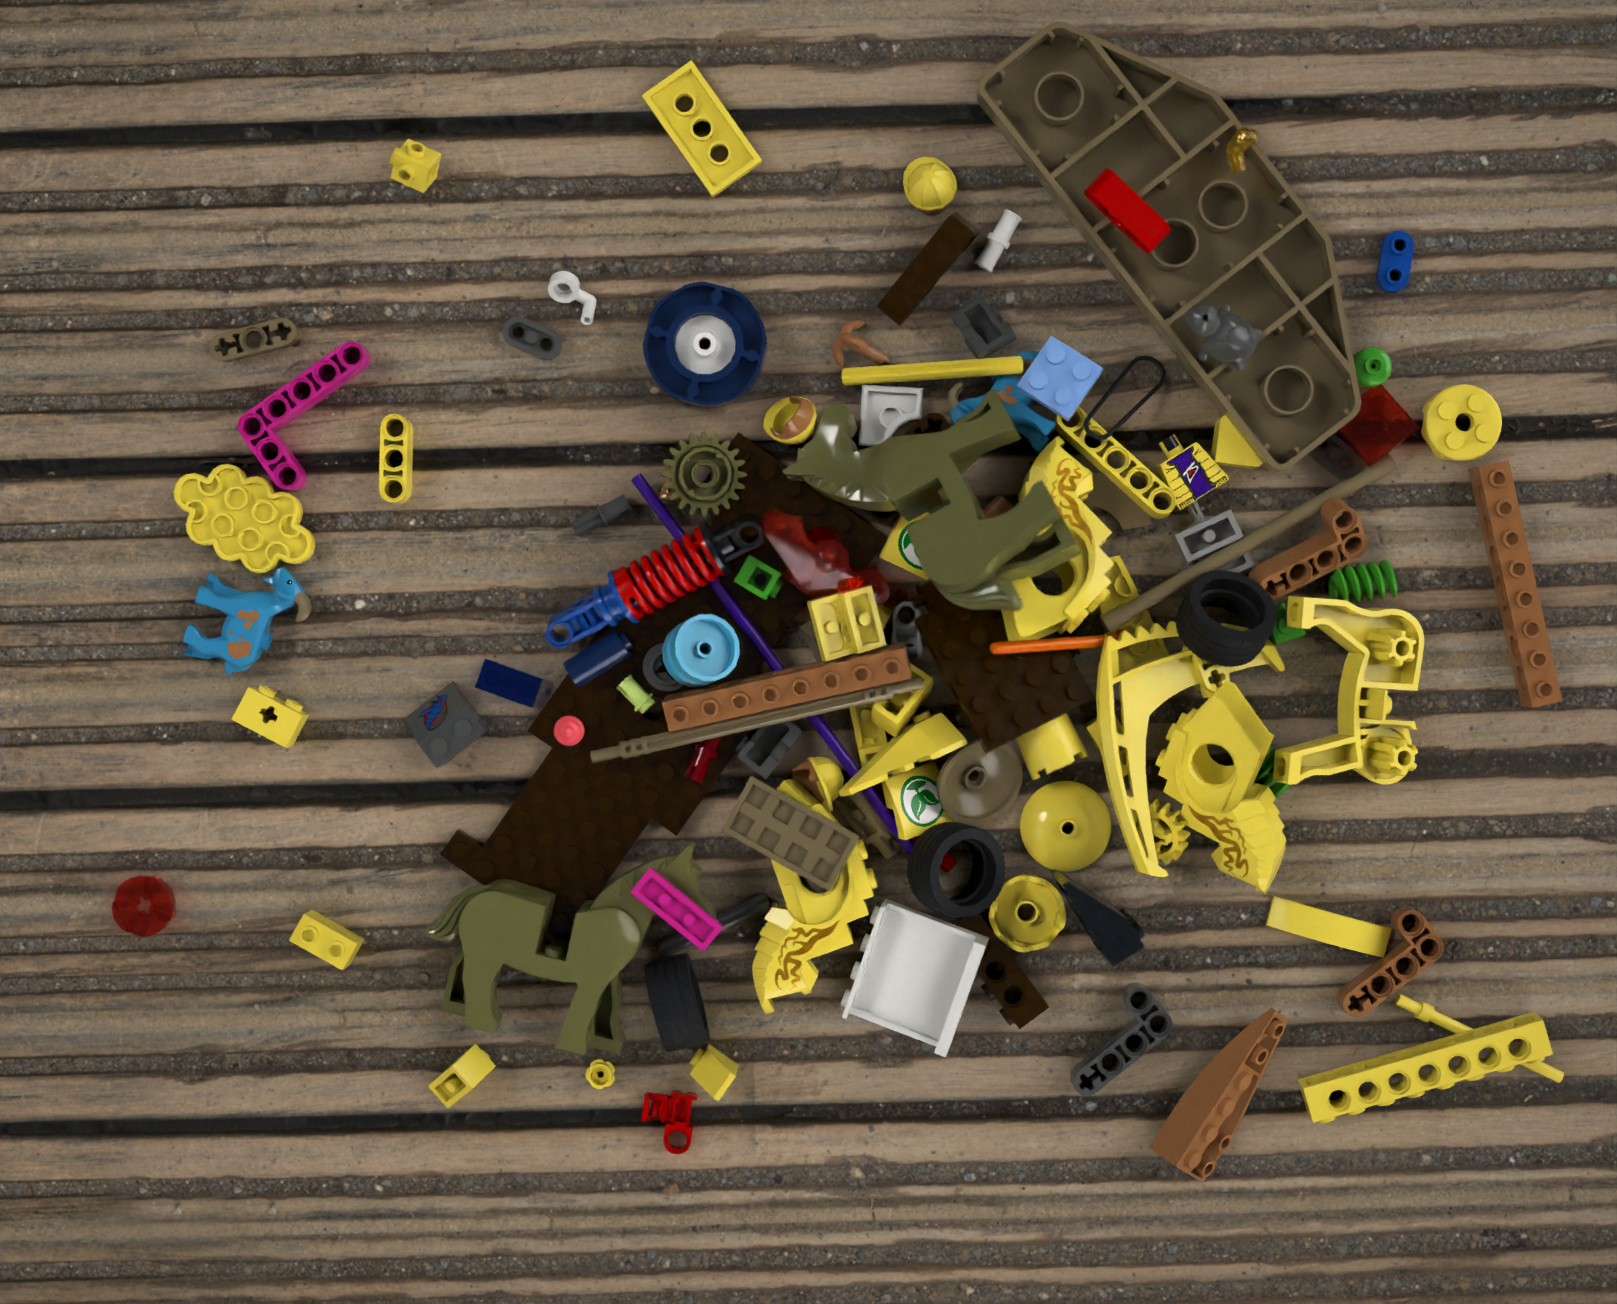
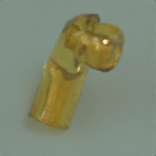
[1226,127,1258,174]

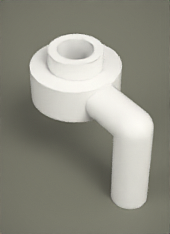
[548,271,597,325]

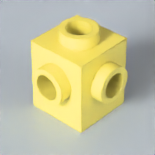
[390,139,442,193]

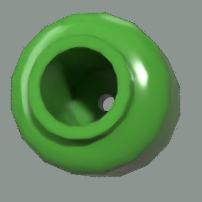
[1353,347,1392,389]

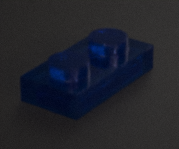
[475,659,544,708]

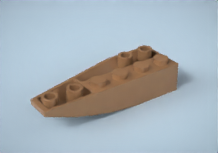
[1149,1008,1289,1183]

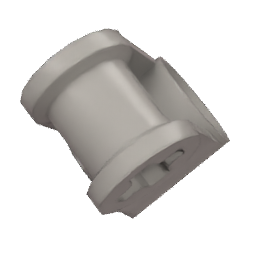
[891,600,922,659]

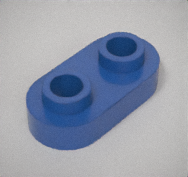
[1376,231,1414,293]

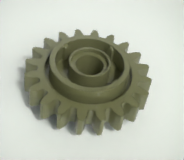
[661,431,747,517]

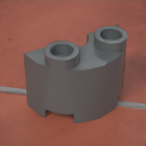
[951,296,1017,359]
[735,721,803,779]

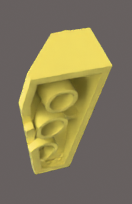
[838,710,968,797]

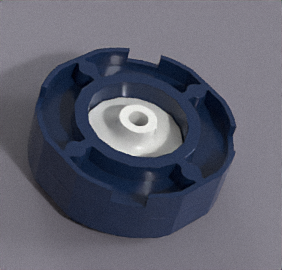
[643,282,768,409]

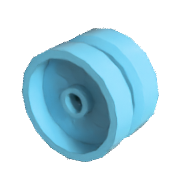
[662,614,740,687]

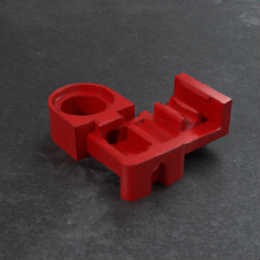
[641,1090,697,1154]

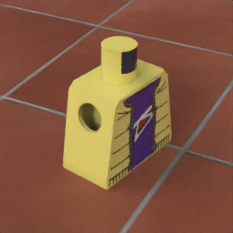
[1156,434,1229,512]

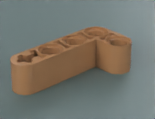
[1248,497,1368,600]
[1336,906,1444,1017]

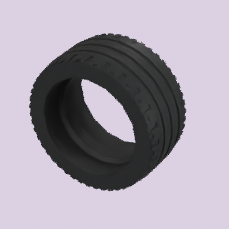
[1176,570,1276,667]
[907,822,1006,917]
[644,953,710,1052]

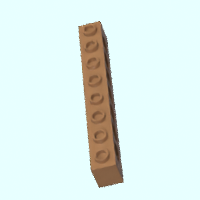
[1468,460,1562,708]
[662,642,912,732]

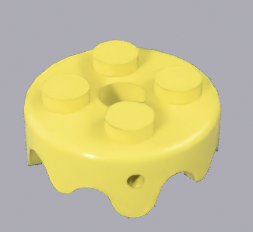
[1421,384,1502,462]
[988,874,1066,953]

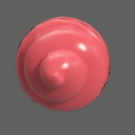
[554,715,585,746]

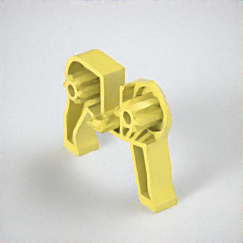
[1272,596,1425,785]

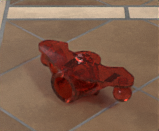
[762,509,890,605]

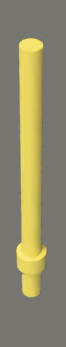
[1394,993,1564,1083]

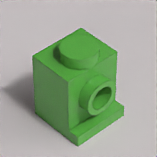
[734,555,784,600]

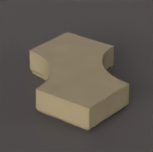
[1083,473,1152,531]

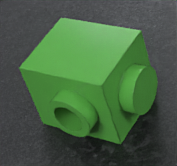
[1268,602,1306,645]

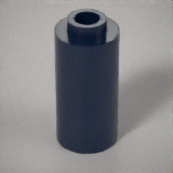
[563,630,633,689]

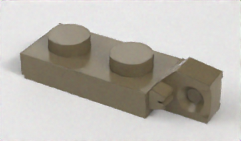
[833,791,902,860]

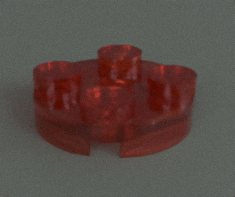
[112,875,176,937]

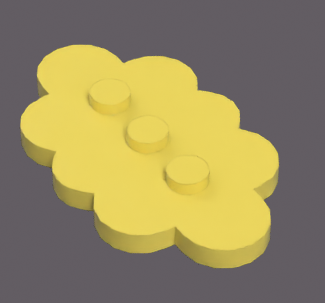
[173,464,315,574]

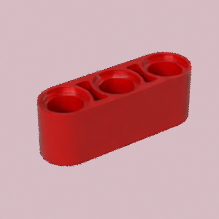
[1084,168,1171,254]

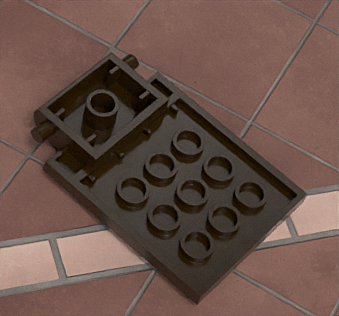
[910,579,1095,754]

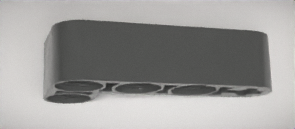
[1070,983,1173,1096]

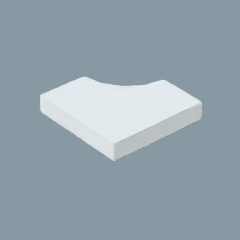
[858,385,923,447]

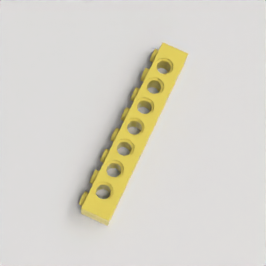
[1298,1012,1553,1123]

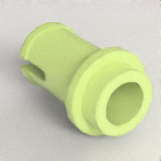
[616,675,656,714]

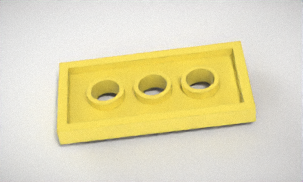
[642,60,762,198]

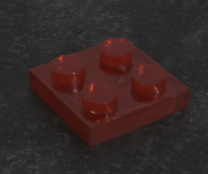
[1338,384,1419,468]

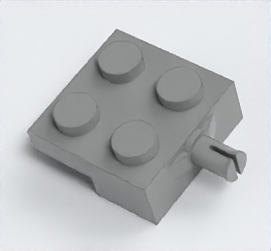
[1171,501,1254,573]

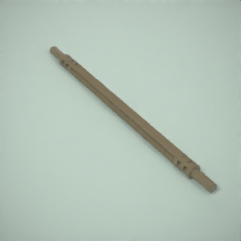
[590,677,924,763]

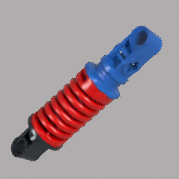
[545,513,764,648]

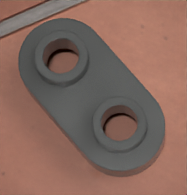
[502,316,562,360]

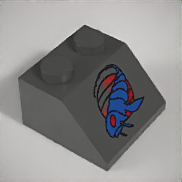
[405,681,490,768]

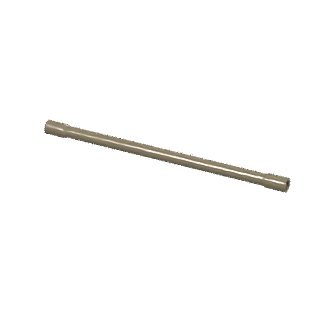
[1099,454,1397,633]

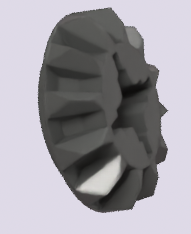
[643,643,683,691]

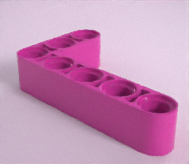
[237,341,371,491]

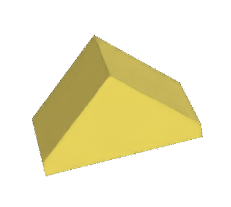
[1211,415,1263,469]

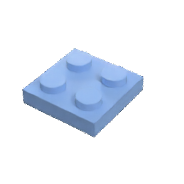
[1017,335,1103,421]

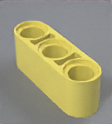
[379,414,413,504]

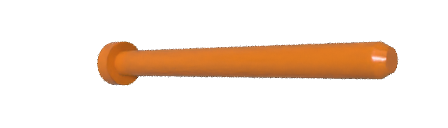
[990,629,1131,655]

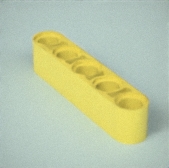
[1055,407,1177,519]

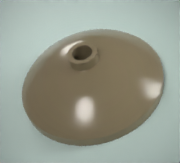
[937,739,1023,825]

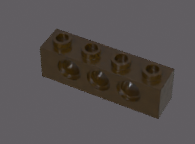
[951,914,1049,1029]

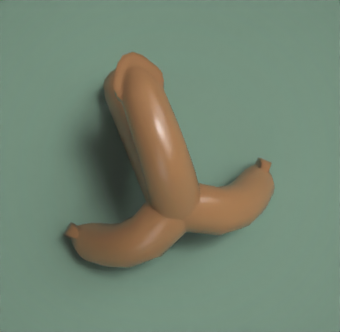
[832,320,891,369]

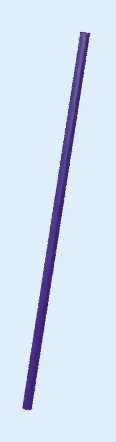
[631,473,915,856]

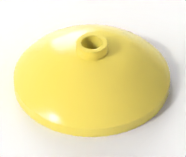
[1020,780,1111,872]

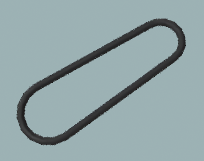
[1084,356,1165,440]

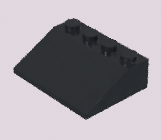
[1050,869,1145,967]

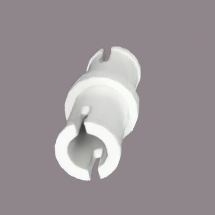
[975,209,1022,273]

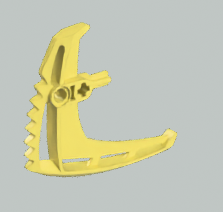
[1096,621,1285,877]

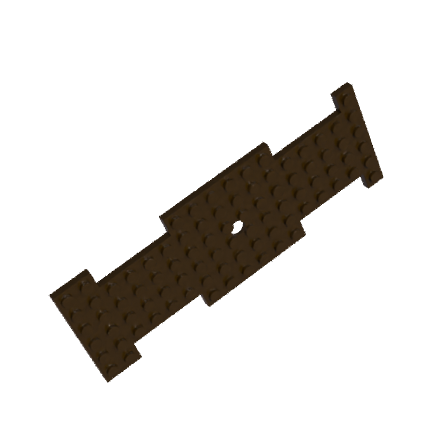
[440,432,887,945]

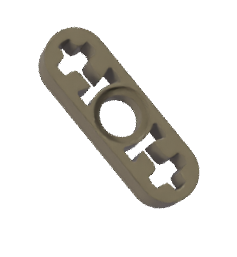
[210,318,299,362]

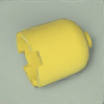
[1016,713,1089,781]

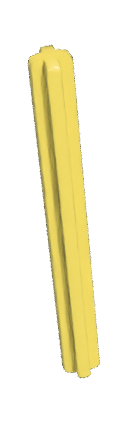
[841,356,1024,386]

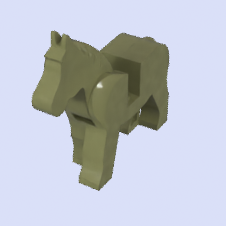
[783,389,1081,612]
[424,842,716,1055]

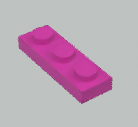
[630,867,724,952]

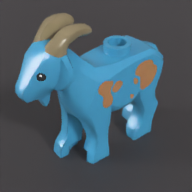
[947,350,1056,454]
[183,567,311,676]

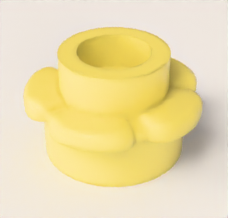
[585,1059,615,1089]

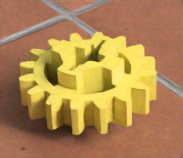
[1131,799,1190,865]

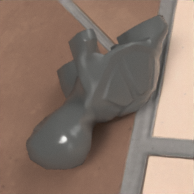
[1186,303,1262,371]

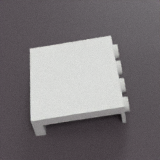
[840,899,989,1058]

